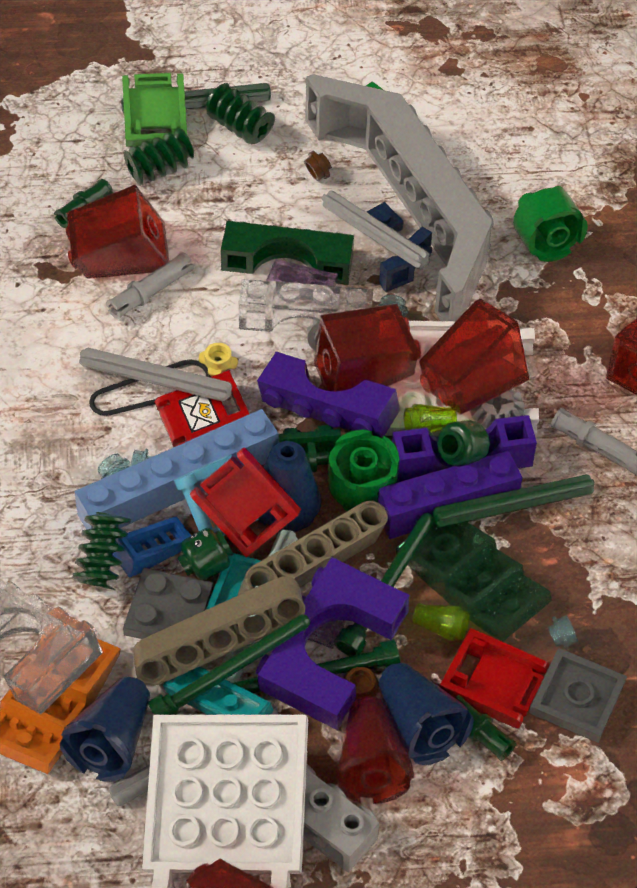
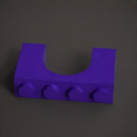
[256,557,409,731]

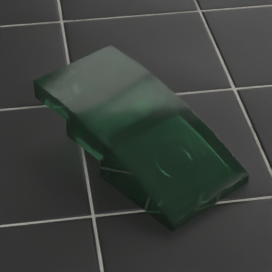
[395,522,552,642]

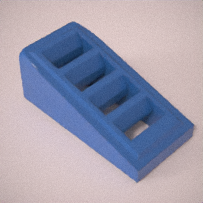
[113,516,191,578]

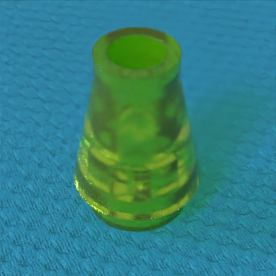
[403,404,457,433]
[413,603,470,641]

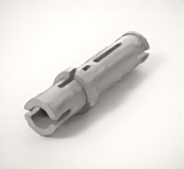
[106,252,194,319]
[551,407,637,476]

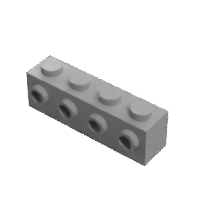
[303,764,379,873]

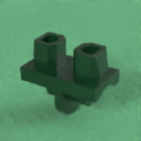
[279,425,341,472]

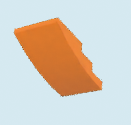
[0,622,121,774]

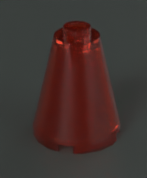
[337,696,414,804]

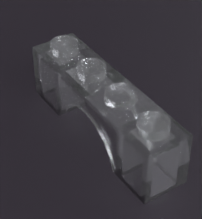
[239,279,374,340]

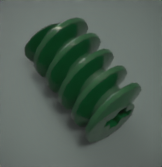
[206,83,275,145]
[124,128,194,186]
[72,512,131,590]

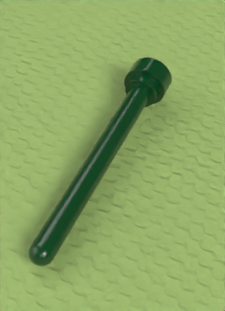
[334,513,434,656]
[148,614,310,715]
[233,639,401,693]

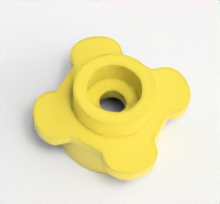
[199,343,238,376]

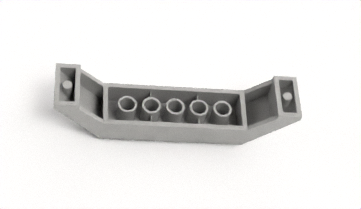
[305,74,494,322]

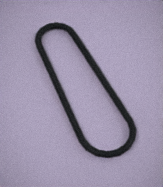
[89,359,211,416]

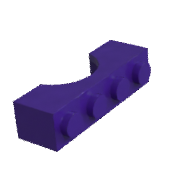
[257,351,400,438]
[392,415,537,483]
[378,450,523,539]

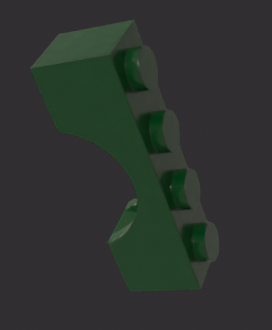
[221,221,354,285]

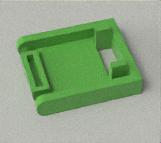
[122,73,187,147]

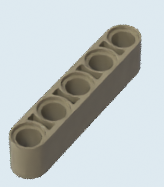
[238,501,388,595]
[133,576,305,686]

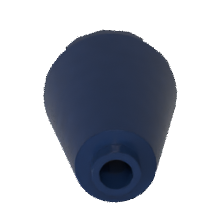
[258,441,322,532]
[379,663,474,765]
[60,677,150,782]

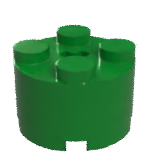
[513,186,588,262]
[328,430,399,511]

